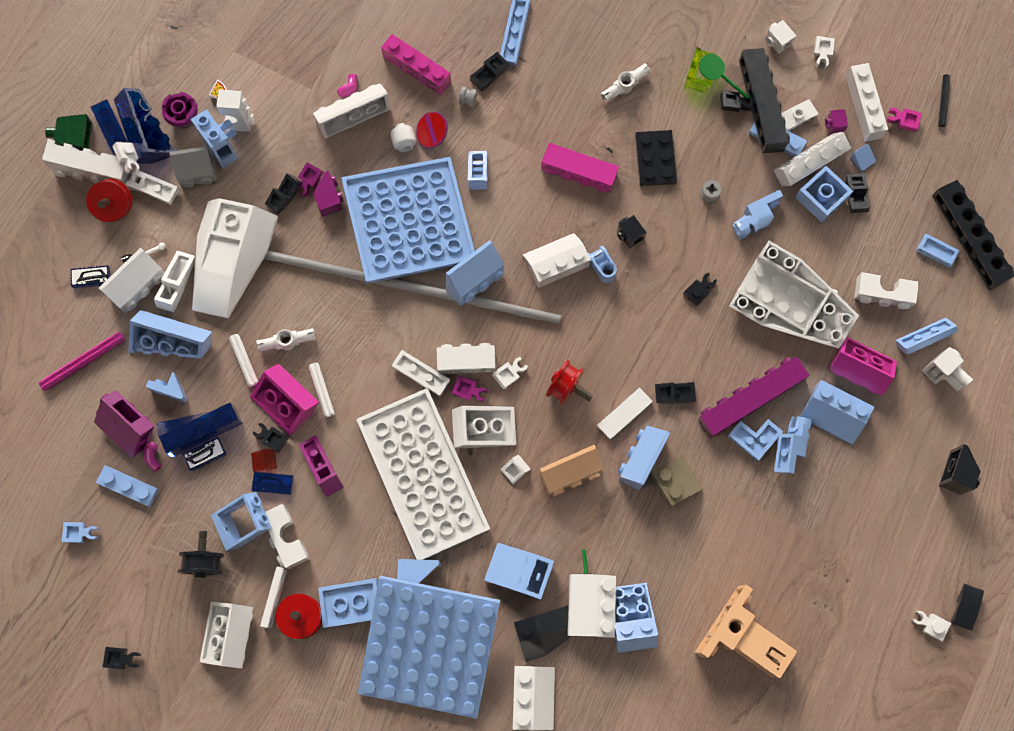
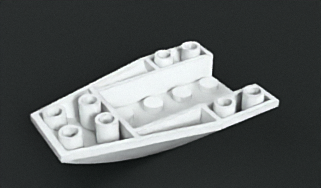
[192,198,278,319]
[729,241,859,349]

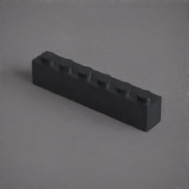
[739,48,790,154]

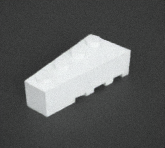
[42,139,130,184]

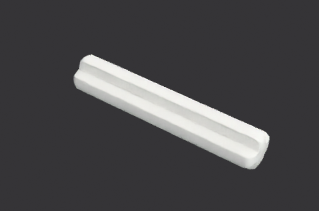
[229,334,258,387]
[309,363,335,418]

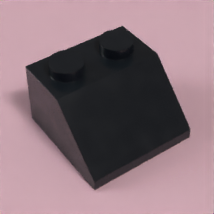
[939,444,981,495]

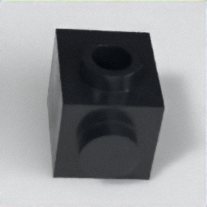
[617,215,647,248]

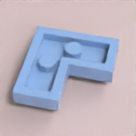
[727,419,783,462]

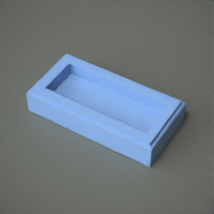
[916,234,960,268]

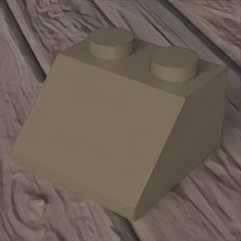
[649,456,703,509]

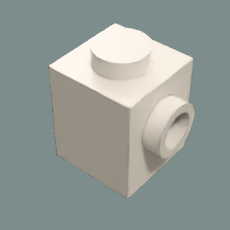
[765,20,796,54]

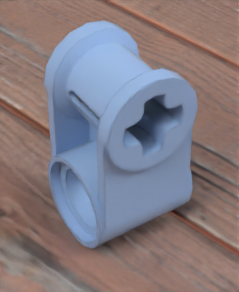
[588,246,617,284]

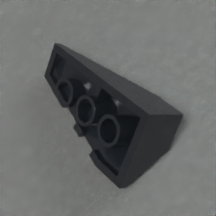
[514,605,571,662]

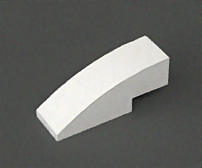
[154,251,195,313]

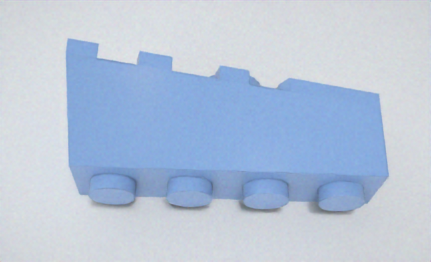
[128,310,212,359]

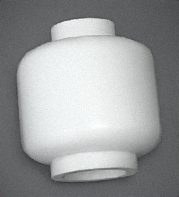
[390,123,416,152]

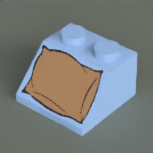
[397,559,441,584]

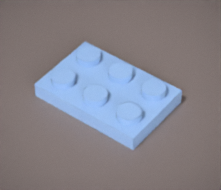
[318,578,378,628]

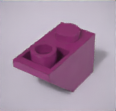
[314,170,344,217]

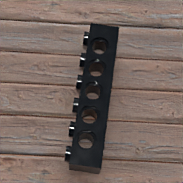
[932,180,1014,291]

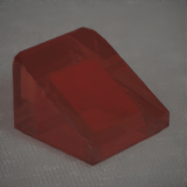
[251,449,277,472]

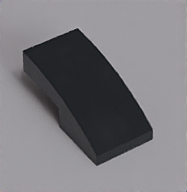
[470,52,509,92]
[265,173,303,214]
[846,173,870,213]
[655,382,696,404]
[951,583,984,631]

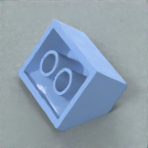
[446,240,504,306]
[800,380,874,445]
[618,426,670,490]

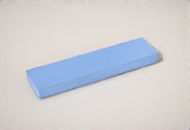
[500,0,531,67]

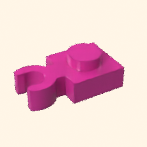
[886,108,922,132]

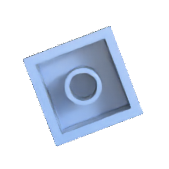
[795,166,853,223]

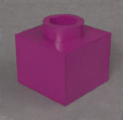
[825,109,848,135]

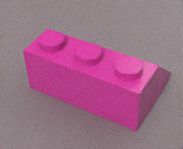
[830,337,897,396]
[250,364,319,435]

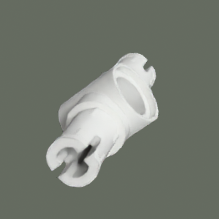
[600,63,651,103]
[257,328,316,352]

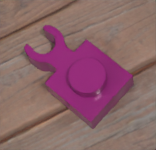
[298,162,324,197]
[452,376,488,402]

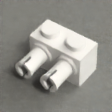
[922,347,973,392]

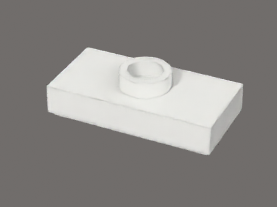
[781,99,818,131]

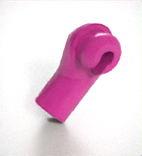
[337,74,357,97]
[143,442,162,472]

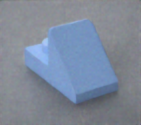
[146,372,188,403]

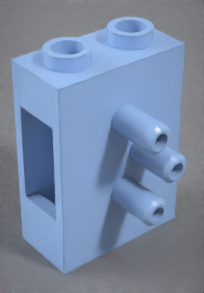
[191,109,238,168]

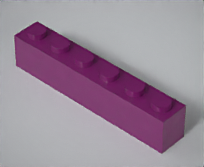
[698,356,810,439]

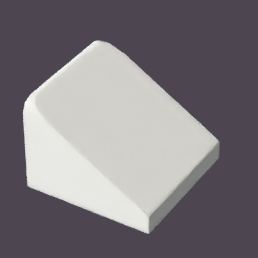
[500,455,530,484]

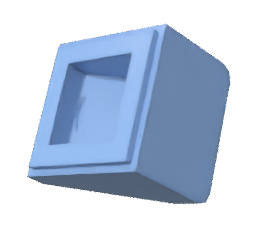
[850,144,876,172]

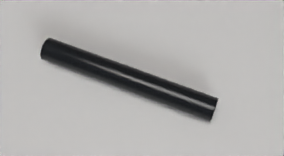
[938,74,950,127]

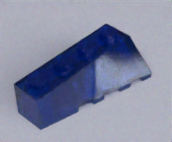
[114,88,177,164]
[156,402,243,458]

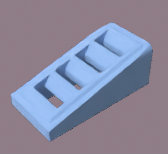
[468,151,487,190]

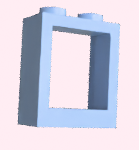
[211,492,272,551]

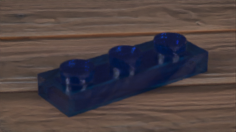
[91,99,129,155]

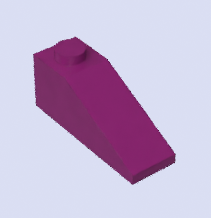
[299,435,344,497]

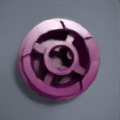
[162,92,198,128]

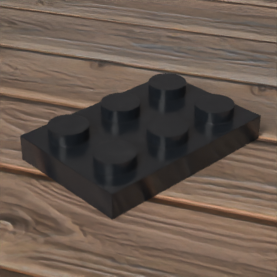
[635,130,677,186]

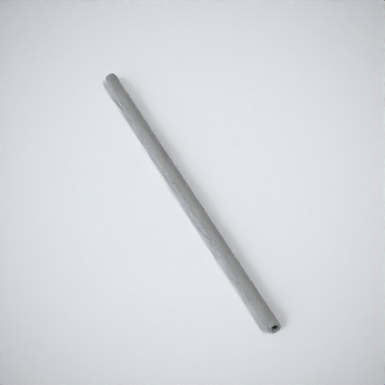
[264,251,561,324]

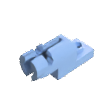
[732,190,783,240]
[774,416,812,474]

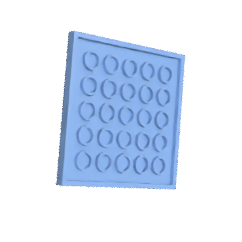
[341,157,475,284]
[358,576,500,719]

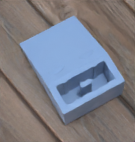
[484,543,554,600]
[615,583,658,653]

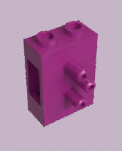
[94,390,154,458]

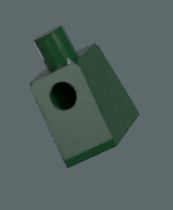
[45,114,92,151]

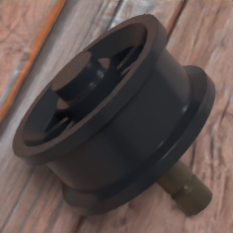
[177,531,224,578]

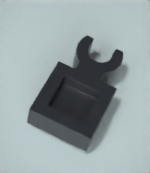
[720,90,751,112]
[683,272,717,307]
[252,423,289,453]
[102,647,141,669]

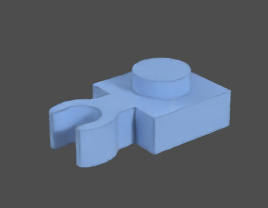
[62,522,99,543]

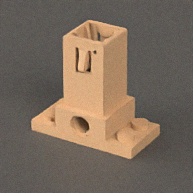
[694,585,797,678]

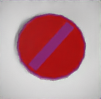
[416,112,448,148]

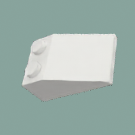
[452,406,516,448]

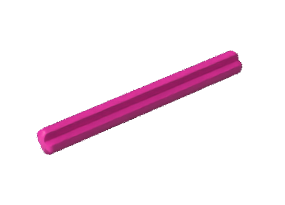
[39,331,126,391]

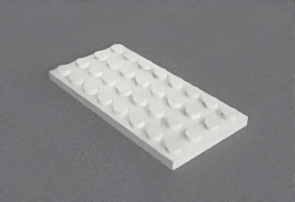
[356,388,490,560]

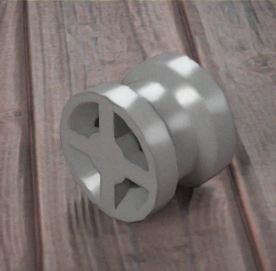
[458,87,477,108]
[701,180,721,203]

